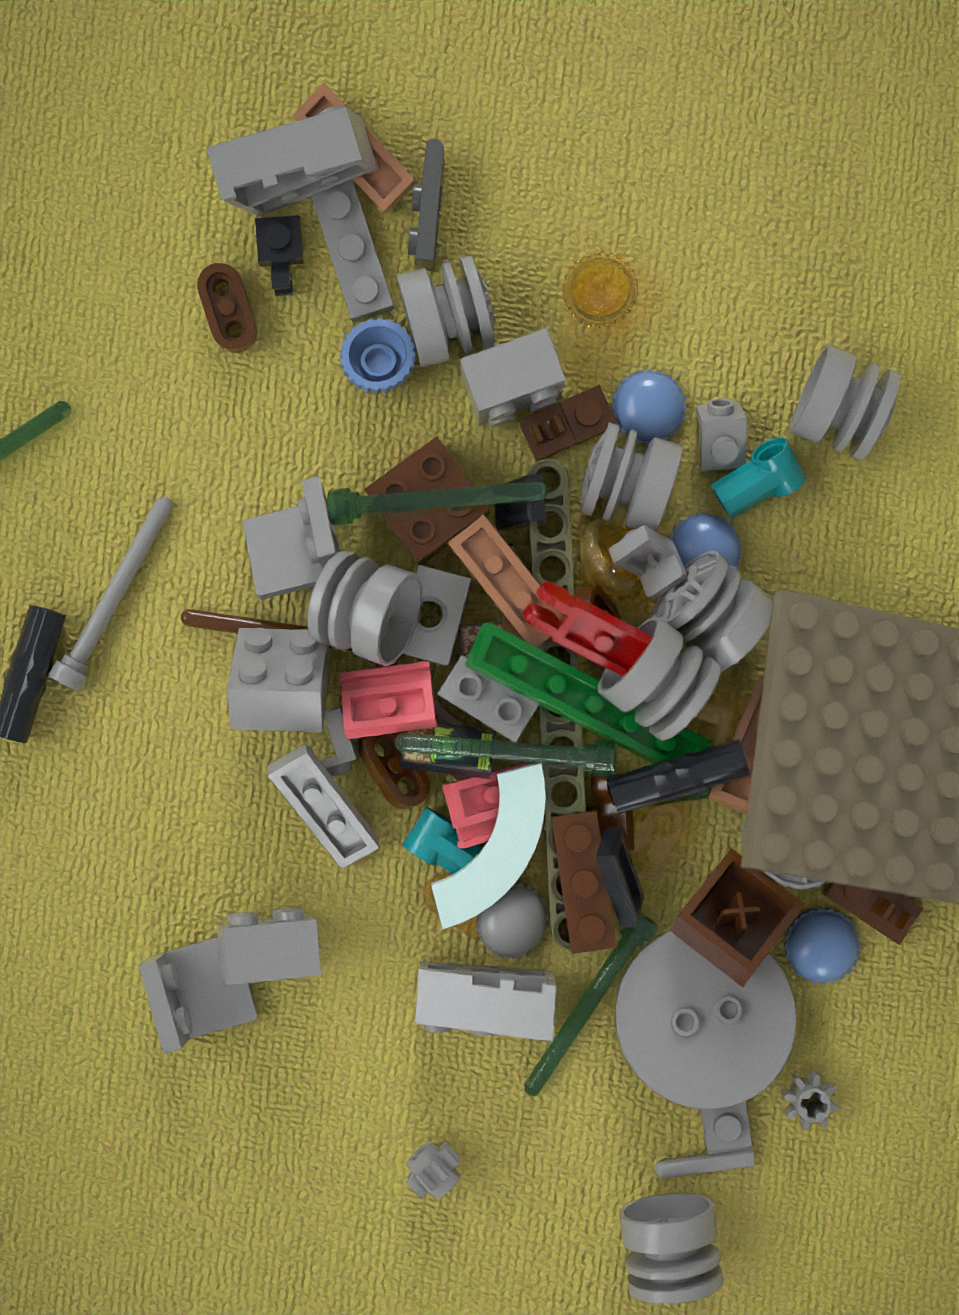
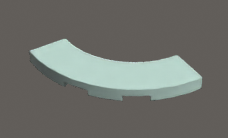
[431,762,546,929]

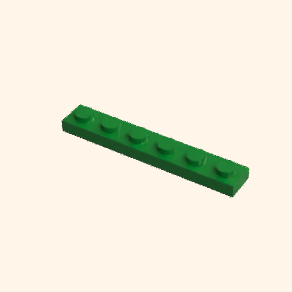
[464,623,711,764]

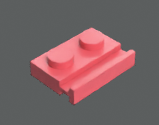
[340,661,437,739]
[442,761,544,848]

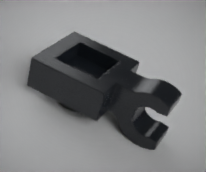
[255,215,304,296]

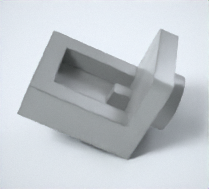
[696,398,747,471]
[608,525,687,599]
[320,707,362,776]

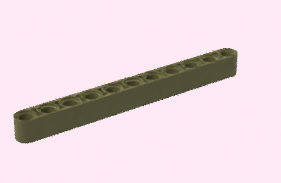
[528,459,586,951]

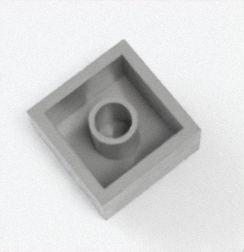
[460,328,566,428]
[227,628,330,732]
[217,908,321,985]

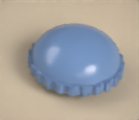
[340,318,416,394]
[611,369,687,445]
[668,513,742,567]
[784,907,861,984]

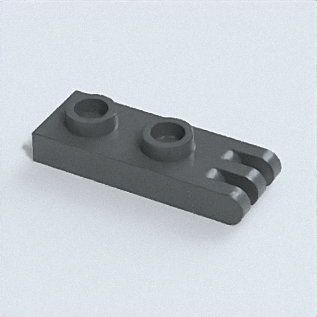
[408,139,445,271]

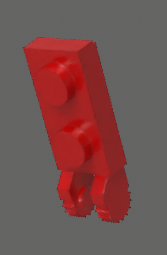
[522,581,653,677]

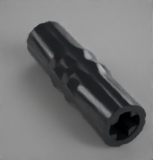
[0,604,66,743]
[608,739,751,814]

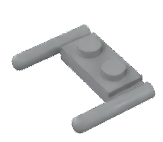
[655,1101,754,1179]

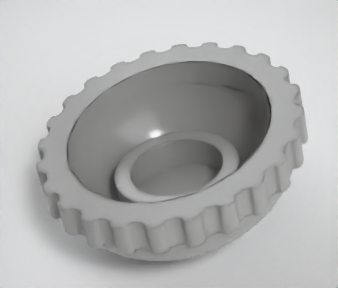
[475,882,548,959]

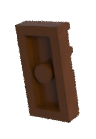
[518,385,617,462]
[822,882,924,945]

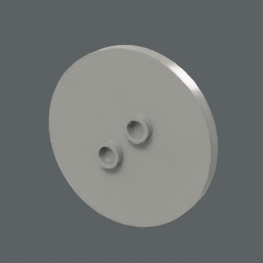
[615,932,796,1109]

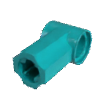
[711,437,806,520]
[402,807,483,874]

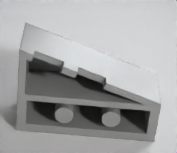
[206,106,377,217]
[415,962,556,1042]

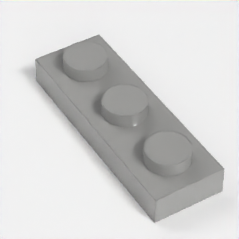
[311,180,394,323]
[268,744,380,869]

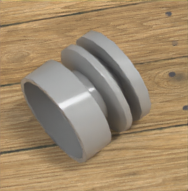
[396,255,495,368]
[789,344,901,462]
[580,423,683,531]
[308,550,423,666]
[652,550,773,671]
[598,616,721,741]
[619,1193,724,1304]

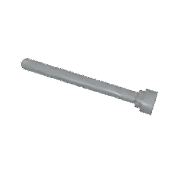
[48,496,173,692]

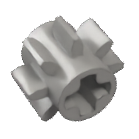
[780,1070,839,1130]
[406,1141,461,1199]

